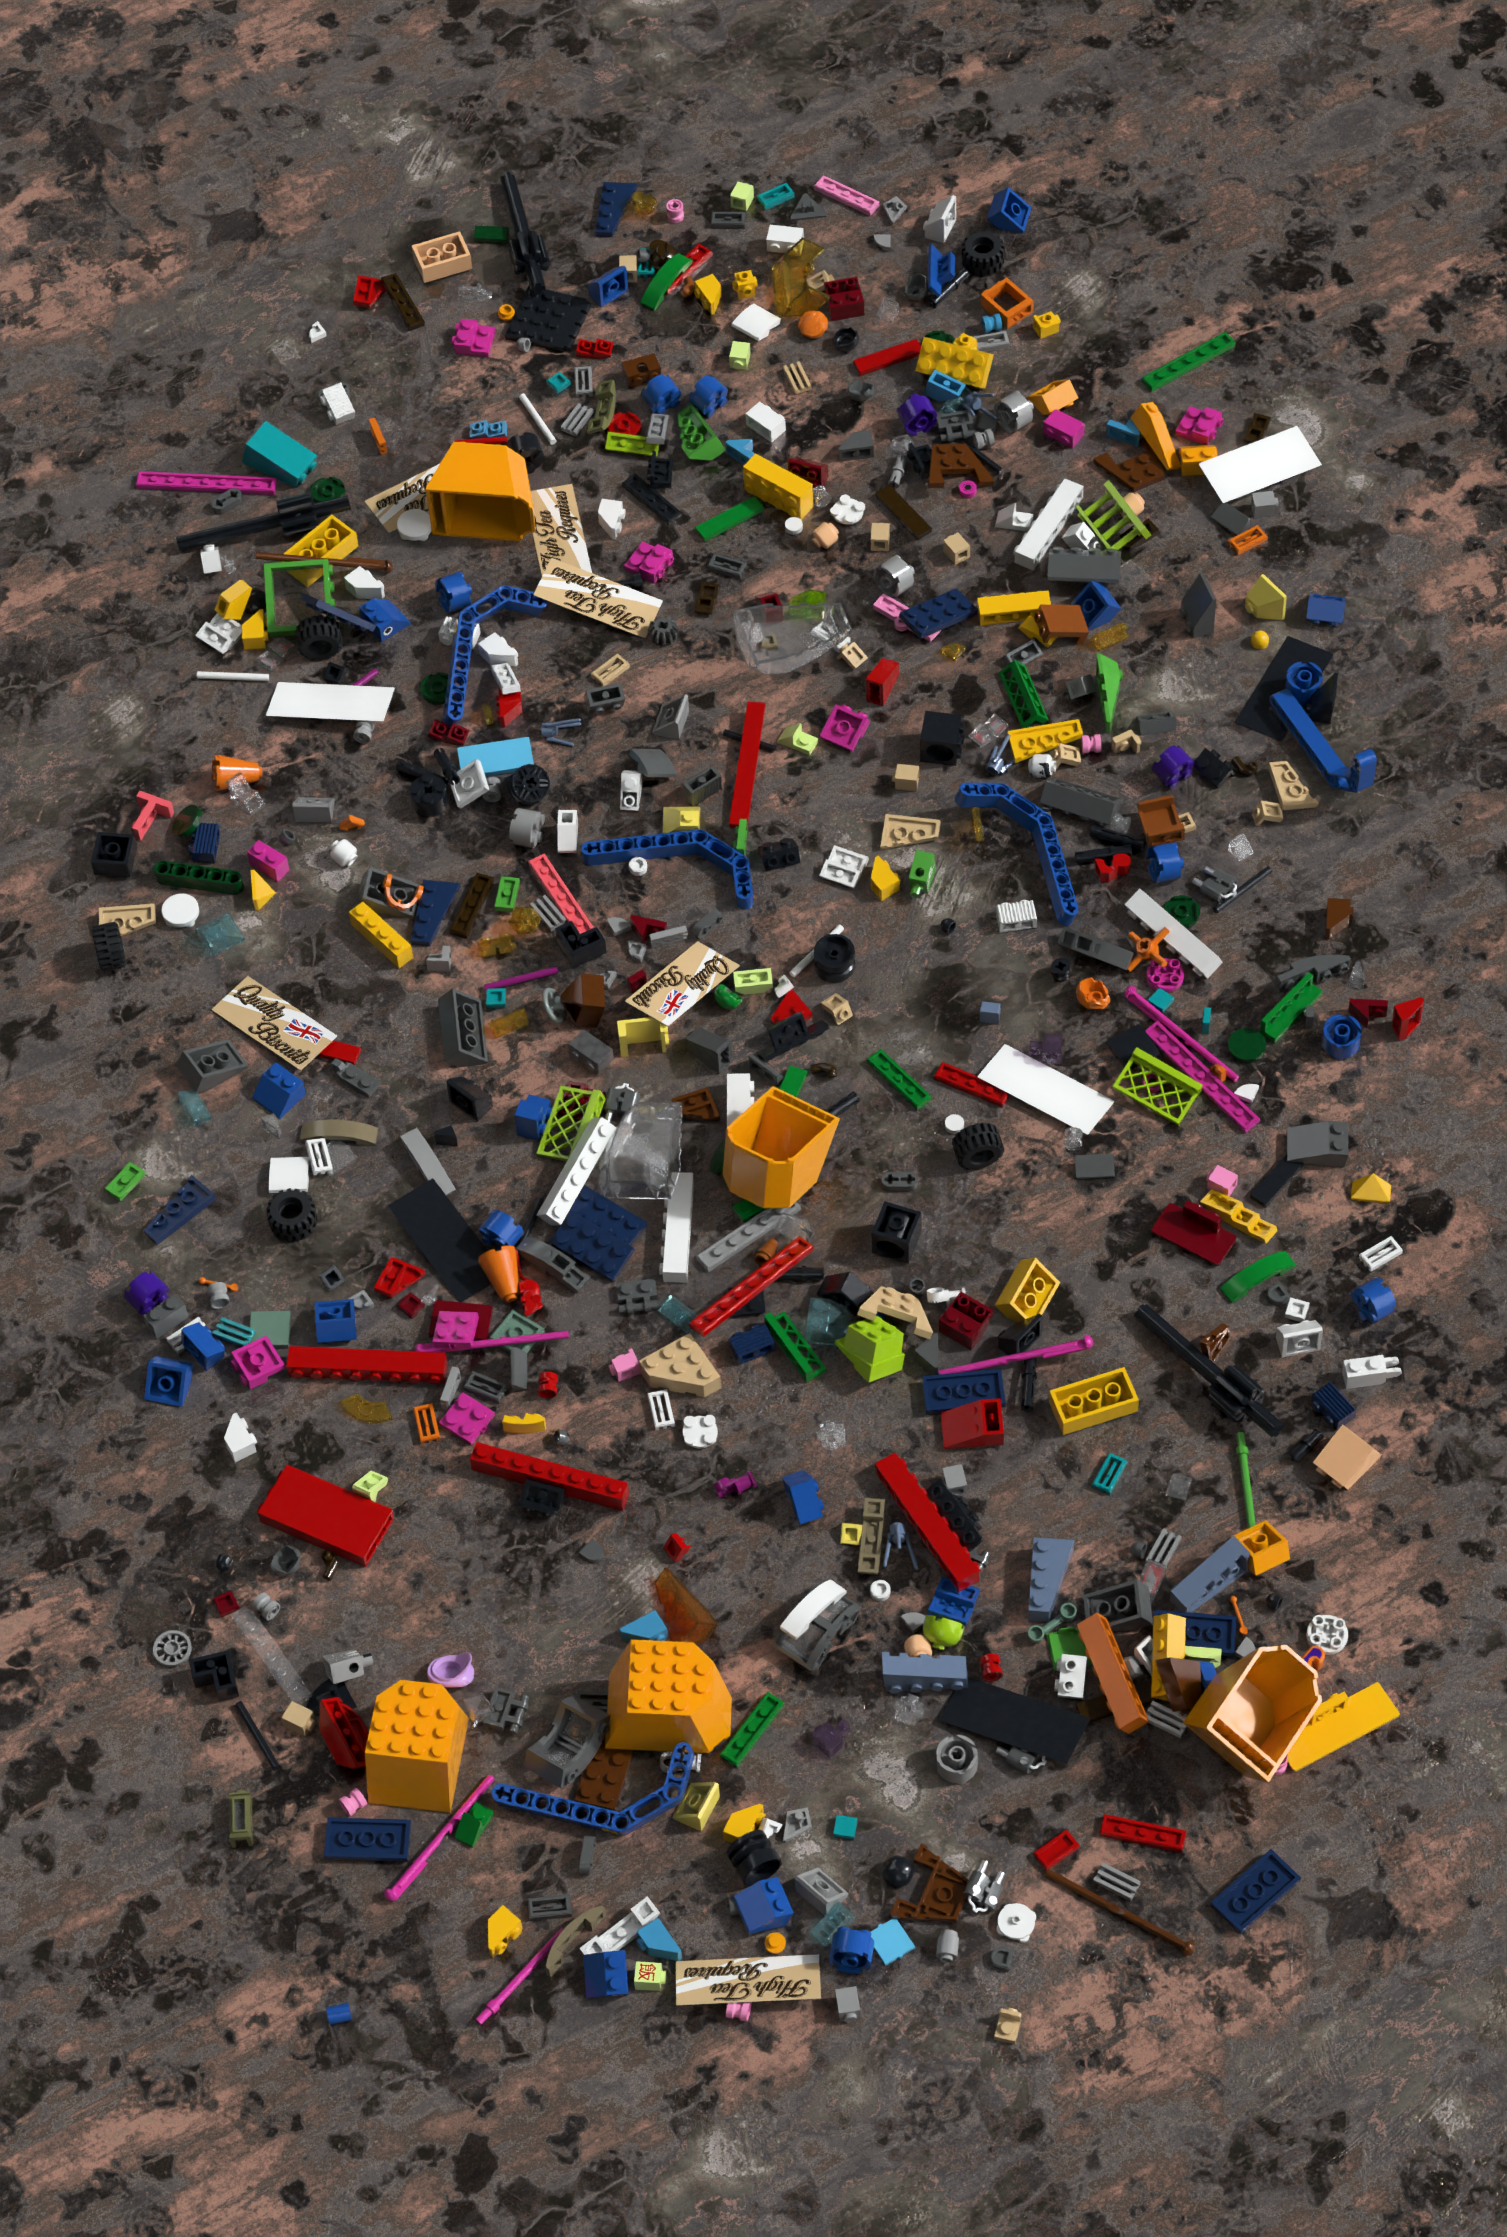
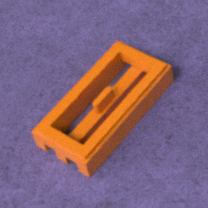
[369,418,387,455]
[1228,525,1268,555]
[413,1403,440,1444]

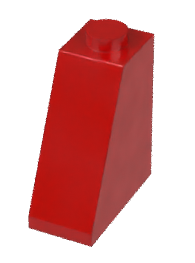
[866,658,899,706]

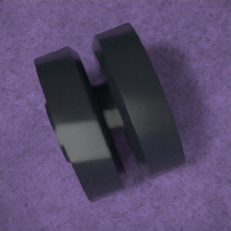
[814,934,855,983]

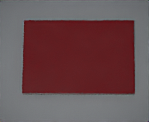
[428,1300,493,1341]

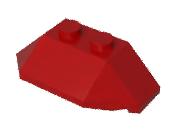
[320,1697,369,1769]

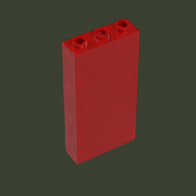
[257,1465,395,1567]

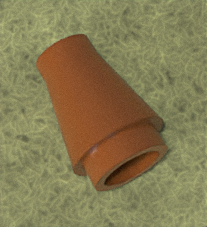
[754,1238,778,1266]

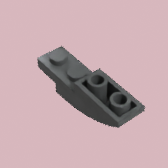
[1057,926,1134,970]
[1276,954,1351,992]
[515,1236,590,1294]

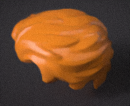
[798,311,828,339]
[1076,977,1110,1009]

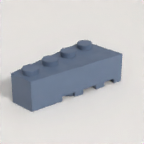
[1170,1536,1250,1613]
[1028,1537,1074,1623]
[882,1652,968,1694]

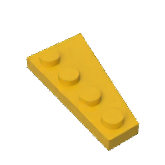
[1008,719,1083,763]

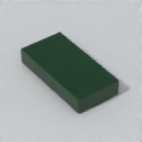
[473,225,509,244]

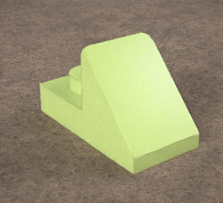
[777,723,818,756]
[352,1471,388,1502]

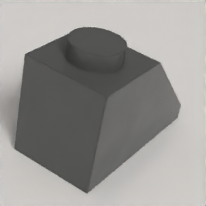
[839,430,874,462]

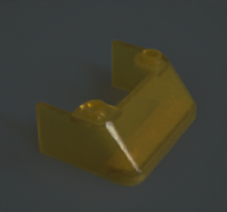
[772,237,830,317]

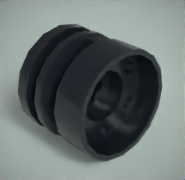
[508,764,550,806]
[726,1830,782,1886]

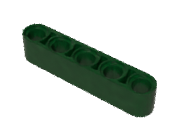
[154,861,244,895]

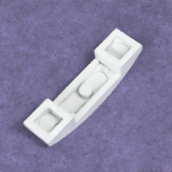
[780,1580,847,1640]
[580,1896,660,1955]

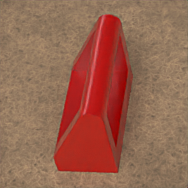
[1391,997,1424,1041]

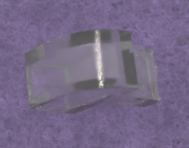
[225,772,265,816]

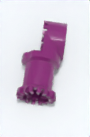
[713,1470,757,1498]

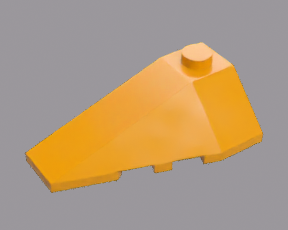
[1130,402,1181,470]

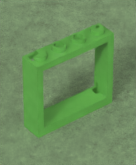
[264,559,336,637]

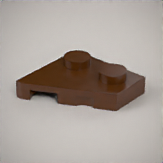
[671,1087,720,1121]
[1200,1323,1232,1363]

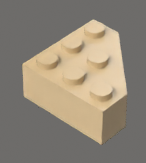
[639,1333,721,1398]

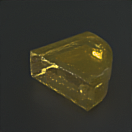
[941,643,966,661]
[481,703,494,725]

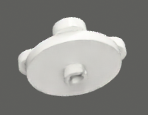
[830,495,865,525]
[683,1415,718,1448]
[996,1903,1036,1943]

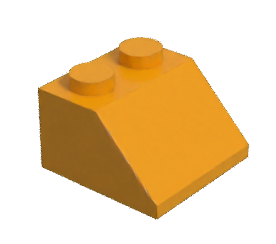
[1027,379,1078,415]
[1179,445,1217,476]
[1231,1520,1290,1576]

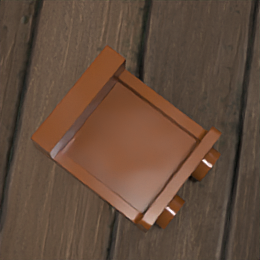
[1034,604,1089,644]
[1137,795,1185,847]

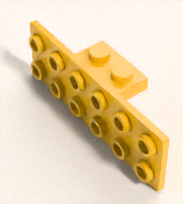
[1288,1682,1400,1772]

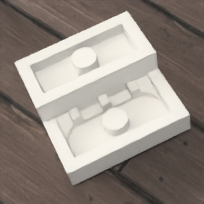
[731,304,781,341]
[195,613,242,654]
[819,845,869,888]
[269,1157,310,1193]

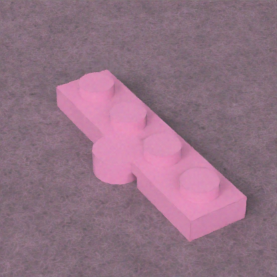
[873,593,941,642]

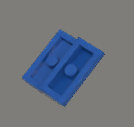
[927,1577,980,1628]

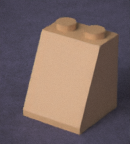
[1313,1424,1381,1489]

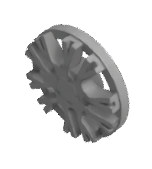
[153,1630,192,1667]

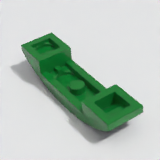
[640,253,693,311]
[1220,1251,1296,1304]

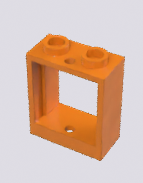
[981,277,1034,329]

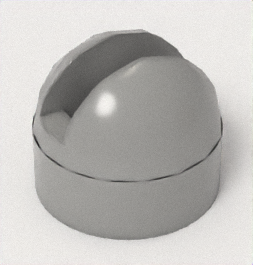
[516,338,531,352]

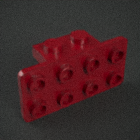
[1152,1200,1236,1266]

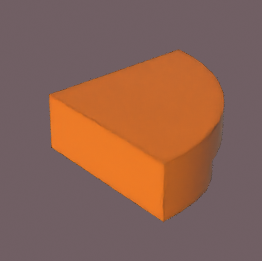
[339,815,365,831]
[1209,1064,1226,1082]

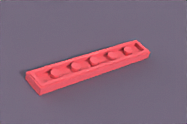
[528,853,594,934]

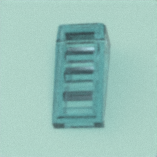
[810,1901,856,1947]

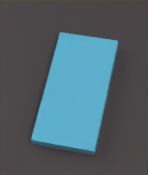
[457,737,534,777]

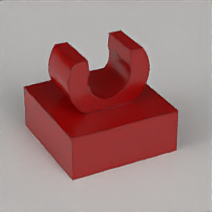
[663,1533,691,1562]

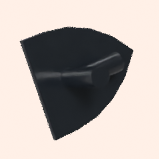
[306,1679,357,1716]

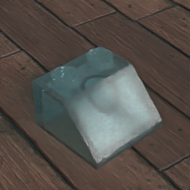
[806,1297,850,1346]

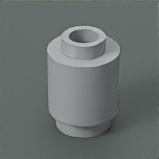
[936,1929,959,1963]

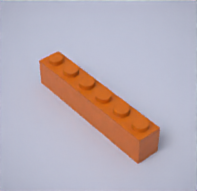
[1077,1613,1149,1734]

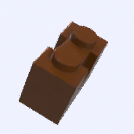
[622,353,661,388]

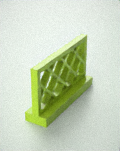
[1112,1047,1203,1126]
[536,1086,606,1161]

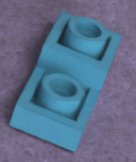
[470,420,507,439]

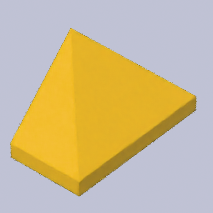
[251,870,276,911]
[1351,1173,1391,1204]

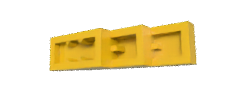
[1200,1189,1277,1244]

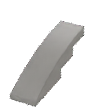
[400,1128,456,1196]

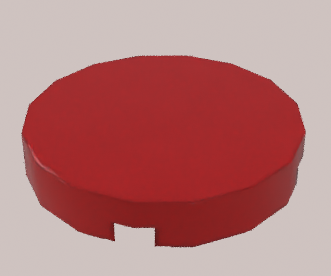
[607,412,642,436]

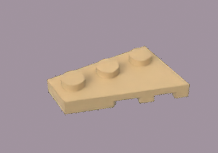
[1268,761,1319,810]
[880,814,941,850]
[99,904,156,936]

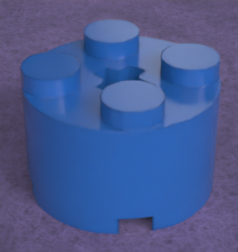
[641,374,681,414]
[689,375,728,417]
[435,571,472,612]
[1285,662,1323,706]
[1146,842,1184,883]
[1322,1014,1361,1060]
[478,1210,524,1251]
[1350,1277,1396,1323]
[829,1926,874,1974]

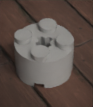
[994,391,1034,433]
[873,555,915,598]
[509,808,545,848]
[936,1735,978,1785]

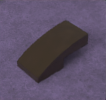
[1244,413,1271,443]
[1120,518,1160,549]
[694,582,720,615]

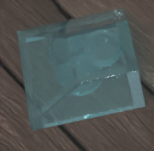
[195,912,245,956]

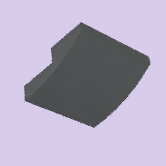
[629,749,677,777]

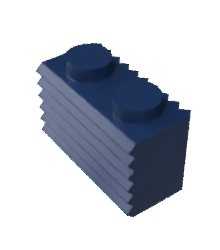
[189,823,220,863]
[729,1324,775,1365]
[1311,1382,1357,1430]

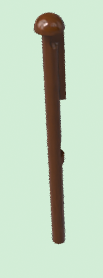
[254,552,393,574]
[1045,1869,1195,1956]

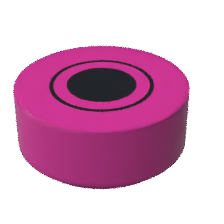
[959,480,977,498]
[1142,1074,1162,1093]

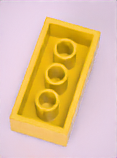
[915,337,994,388]
[743,453,813,520]
[282,515,358,587]
[1049,1367,1139,1435]

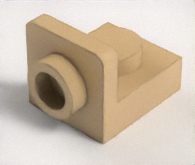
[807,270,835,295]
[837,642,868,670]
[1111,730,1141,754]
[1051,743,1081,768]
[1252,801,1284,826]
[821,993,853,1025]
[994,2008,1021,2045]

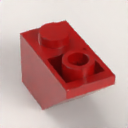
[496,688,522,728]

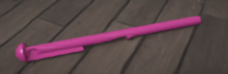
[1124,986,1239,1082]
[414,1330,569,1353]
[938,1335,1093,1374]
[384,1774,495,1902]

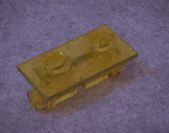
[1089,622,1129,651]
[477,933,516,957]
[488,1008,529,1039]

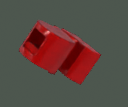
[1094,853,1131,883]

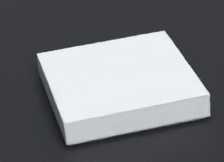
[450,759,489,808]

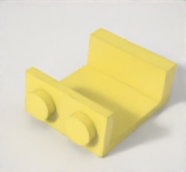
[617,1017,669,1057]

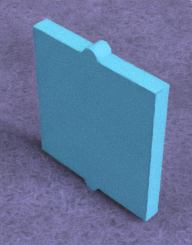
[871,1919,915,1966]

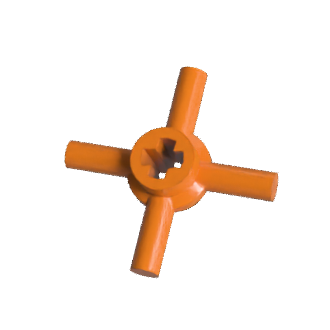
[1127,927,1170,972]

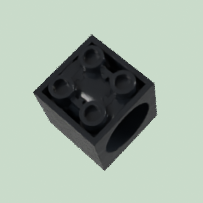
[920,711,965,766]
[871,1201,922,1264]

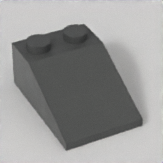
[1179,572,1216,639]
[355,867,419,918]
[176,1039,248,1093]
[1287,1121,1348,1167]
[1083,1579,1153,1632]

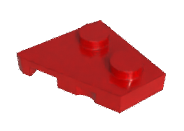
[353,275,386,308]
[770,989,813,1025]
[374,1256,425,1298]

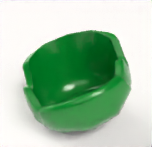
[714,984,743,1010]

